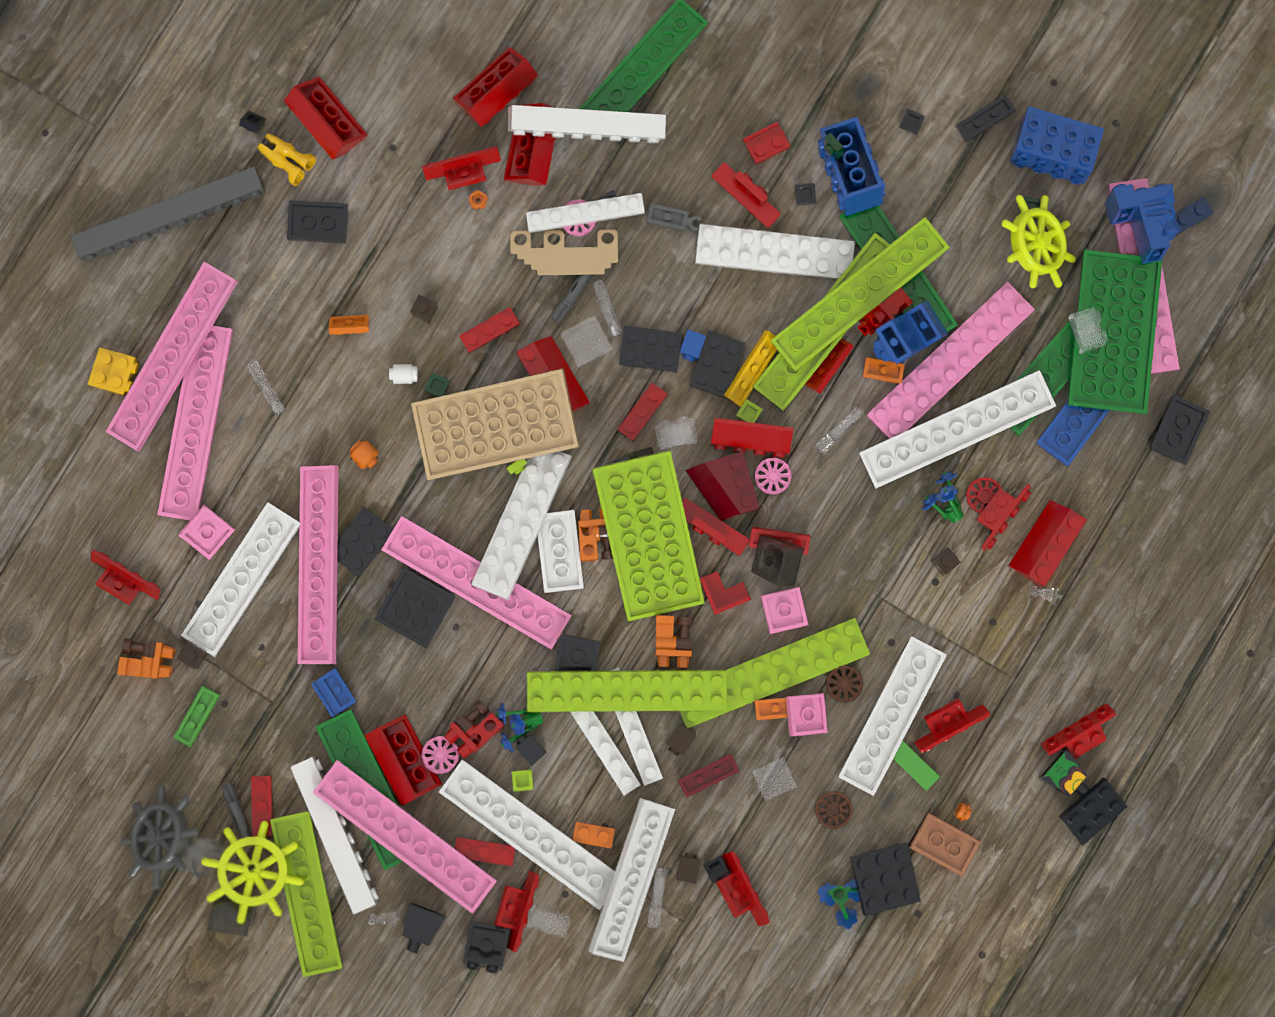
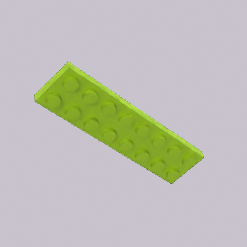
[270,811,343,977]

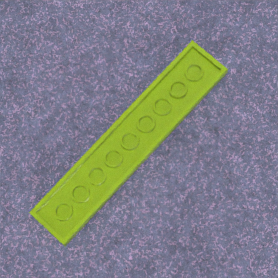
[770,217,950,372]
[753,233,890,411]
[680,618,870,729]
[527,670,727,712]

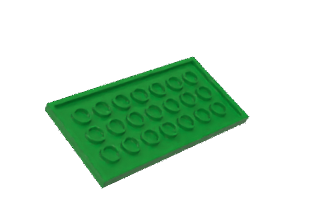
[1067,250,1163,415]

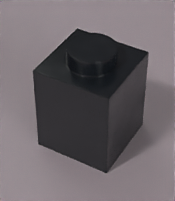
[516,735,547,766]

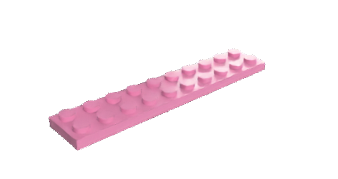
[1107,178,1180,374]
[105,262,238,452]
[866,282,1035,439]
[157,326,233,521]
[297,465,339,664]
[382,516,572,650]
[313,760,497,914]

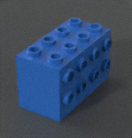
[1009,106,1104,185]
[818,117,885,216]

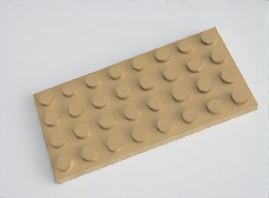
[411,369,580,480]

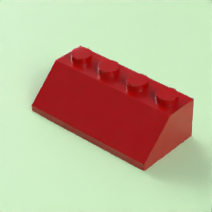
[453,47,539,127]
[284,77,368,160]
[504,103,556,186]
[516,336,590,413]
[710,418,794,458]
[1008,500,1087,587]
[365,714,442,806]

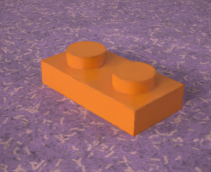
[329,315,370,335]
[862,357,905,384]
[754,698,788,720]
[573,822,615,849]

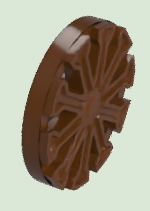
[826,665,863,703]
[815,791,853,829]

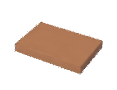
[909,813,981,877]

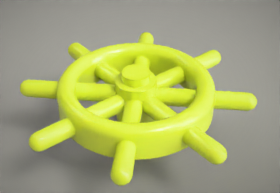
[1001,195,1076,288]
[201,821,304,923]

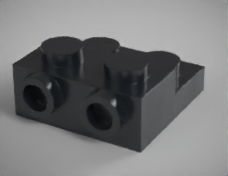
[554,634,601,671]
[463,921,510,974]

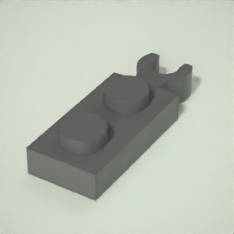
[646,203,701,232]

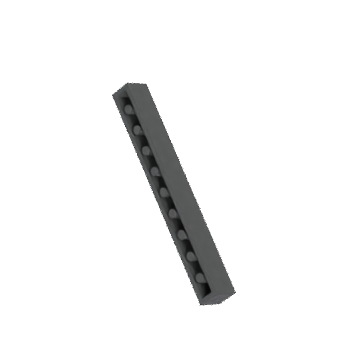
[70,167,265,262]

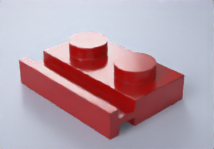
[743,122,790,165]

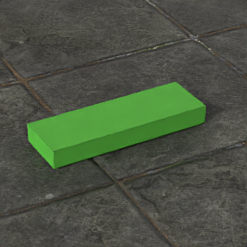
[173,685,220,747]
[893,740,940,791]

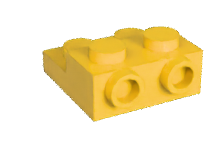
[87,347,139,396]

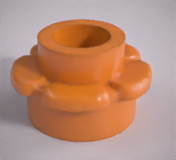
[468,190,488,210]
[954,802,972,822]

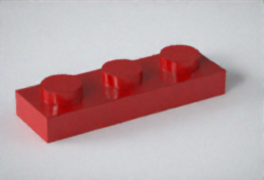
[459,307,520,354]
[805,338,854,394]
[617,383,668,441]
[749,526,811,555]
[251,776,273,837]
[455,837,515,866]

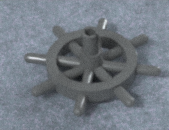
[120,785,198,889]

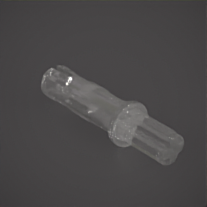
[592,280,623,337]
[247,361,286,415]
[815,406,864,454]
[648,867,668,928]

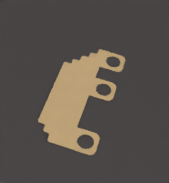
[510,229,618,275]

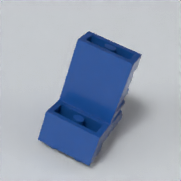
[1105,183,1180,264]
[873,301,948,364]

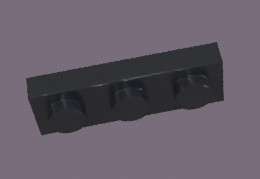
[955,94,1016,142]

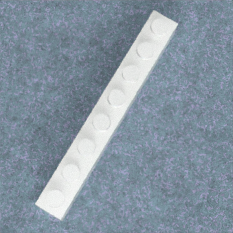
[508,105,666,143]
[291,757,379,914]

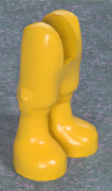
[257,133,317,186]

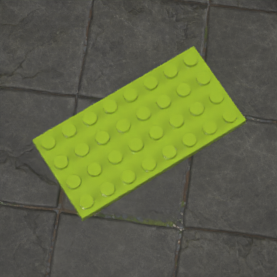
[592,450,705,622]

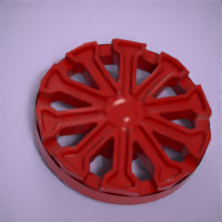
[966,477,1002,514]

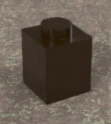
[410,295,438,324]
[930,547,961,576]
[177,642,208,669]
[667,724,696,756]
[676,852,700,884]

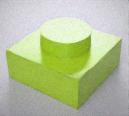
[736,399,763,423]
[506,459,527,475]
[512,769,534,792]

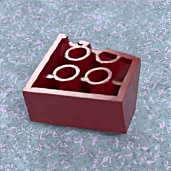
[685,452,759,521]

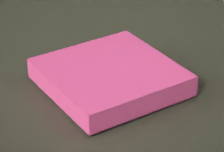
[178,505,235,560]
[761,587,808,634]
[786,693,828,737]

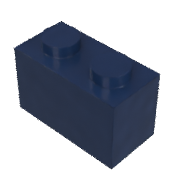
[1175,196,1214,237]

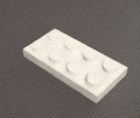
[538,510,584,593]

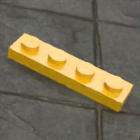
[724,330,777,407]

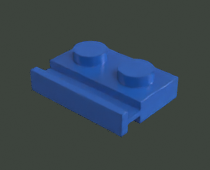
[311,668,357,717]

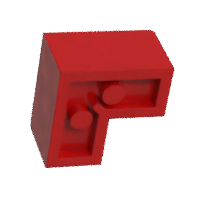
[699,572,751,615]

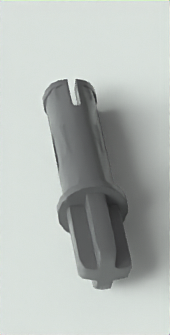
[551,275,592,323]
[222,783,252,839]

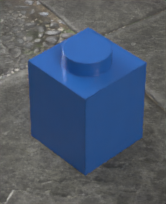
[680,330,706,362]

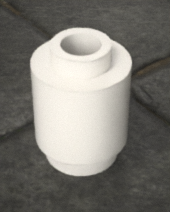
[389,364,418,384]

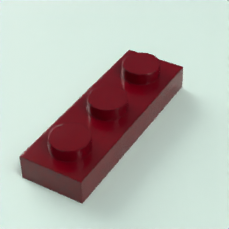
[678,753,740,798]

